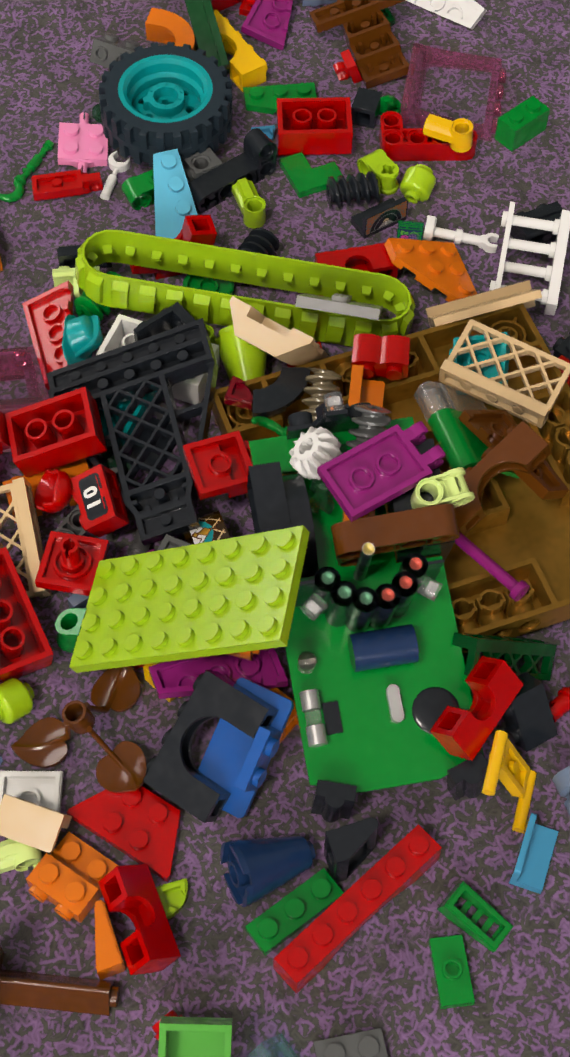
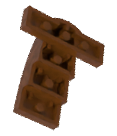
[309,0,411,89]

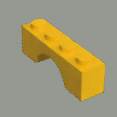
[194,10,268,92]

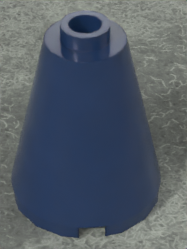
[220,836,315,907]

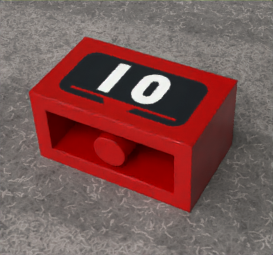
[71,464,130,537]

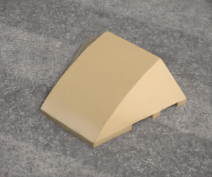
[229,296,330,366]

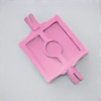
[58,112,108,173]

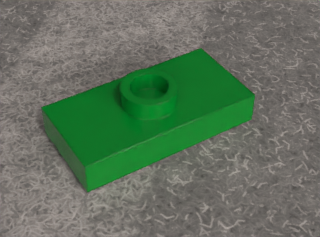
[428,935,475,1009]

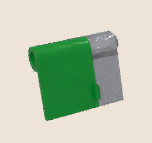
[414,381,519,479]

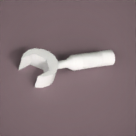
[100,151,131,200]

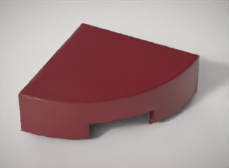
[224,376,253,410]

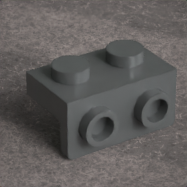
[90,33,143,68]

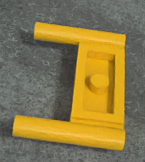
[482,730,537,833]

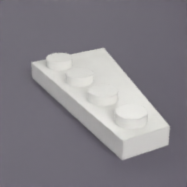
[405,0,487,29]

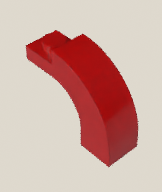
[130,215,217,280]

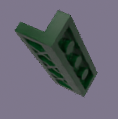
[184,0,230,74]
[452,632,557,681]

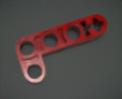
[379,111,478,161]

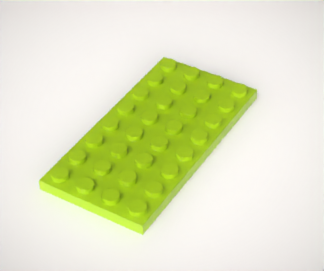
[69,525,310,673]

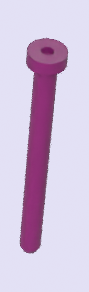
[455,531,530,602]

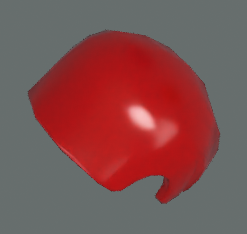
[34,469,73,513]

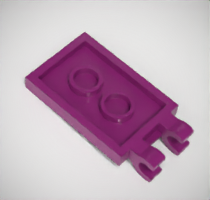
[317,421,446,522]

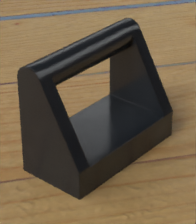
[324,818,379,883]

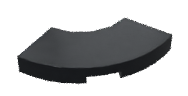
[252,367,310,418]

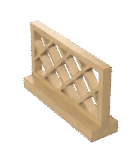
[425,280,542,328]
[439,319,570,428]
[0,477,52,599]

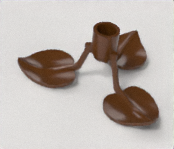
[11,666,147,793]

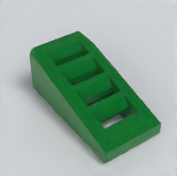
[437,881,513,953]

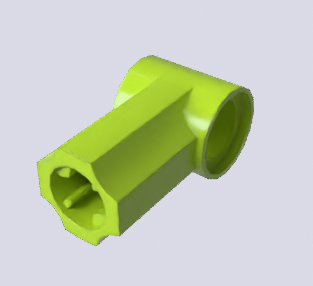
[232,178,266,229]

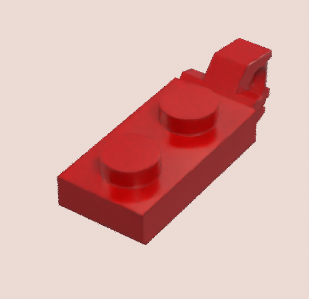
[31,169,103,201]

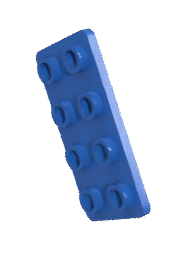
[198,678,294,818]

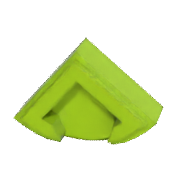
[156,878,188,919]

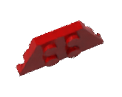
[66,786,181,882]

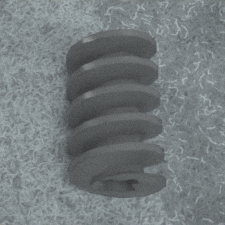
[346,404,392,448]

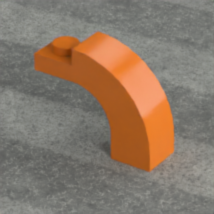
[145,8,195,50]

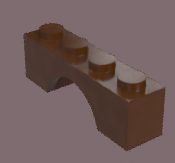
[455,421,551,536]

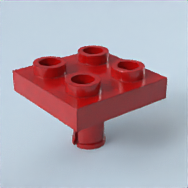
[35,531,110,596]

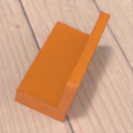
[348,364,385,408]

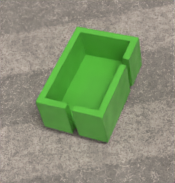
[158,1016,233,1057]

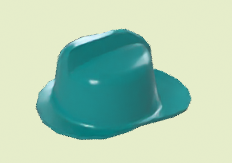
[62,315,103,365]

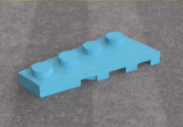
[153,149,198,239]

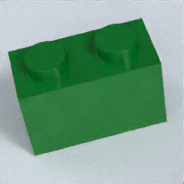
[495,96,550,152]

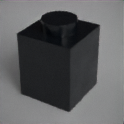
[351,87,382,129]

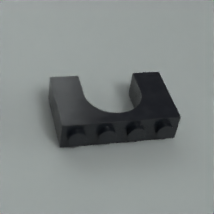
[144,670,279,823]

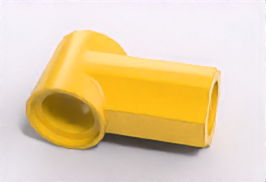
[423,114,473,153]

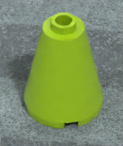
[214,325,267,381]

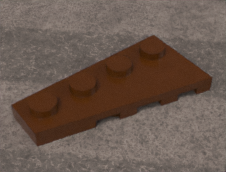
[458,410,569,500]

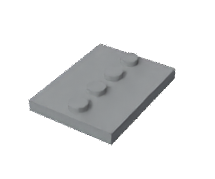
[295,293,383,320]

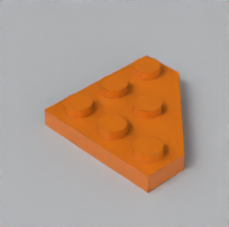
[384,237,477,302]

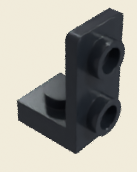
[133,302,196,342]

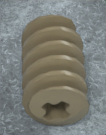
[300,367,342,422]

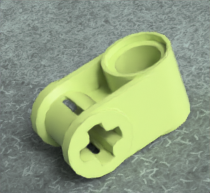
[410,467,475,509]

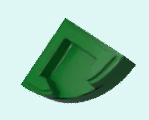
[379,95,403,116]

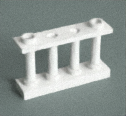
[489,201,570,316]

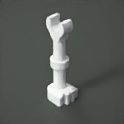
[422,215,499,253]

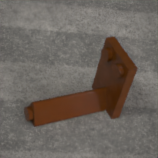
[0,945,120,1016]

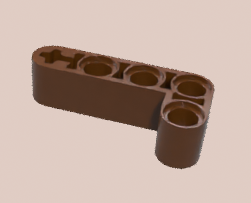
[331,504,460,567]

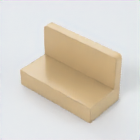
[0,794,72,853]

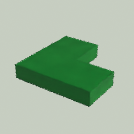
[279,152,342,198]

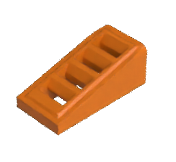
[94,900,126,980]

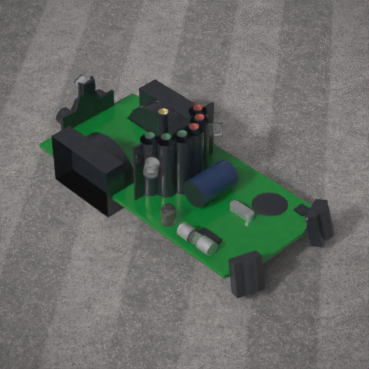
[247,391,488,823]

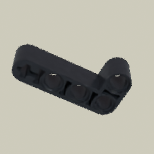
[188,128,277,213]

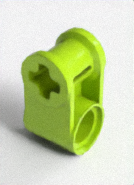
[357,149,399,195]

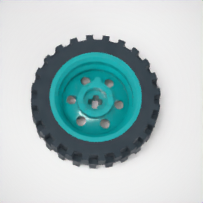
[99,42,232,168]

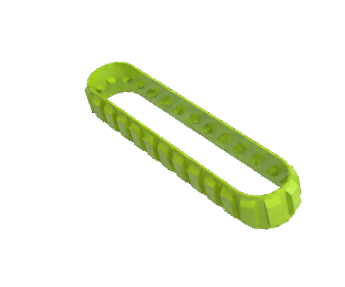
[75,230,416,347]

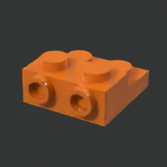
[26,831,119,923]

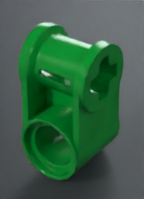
[121,169,154,210]

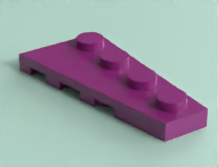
[149,648,288,699]

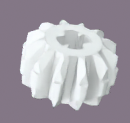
[288,426,342,480]

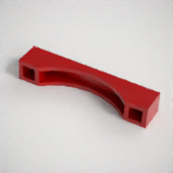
[273,824,442,994]

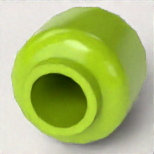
[399,164,436,204]
[0,678,35,724]

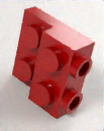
[183,430,253,500]

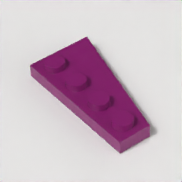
[241,0,293,50]

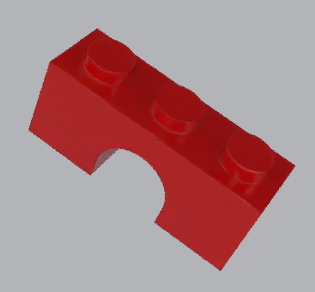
[315,243,398,279]
[430,656,524,761]
[98,864,181,975]

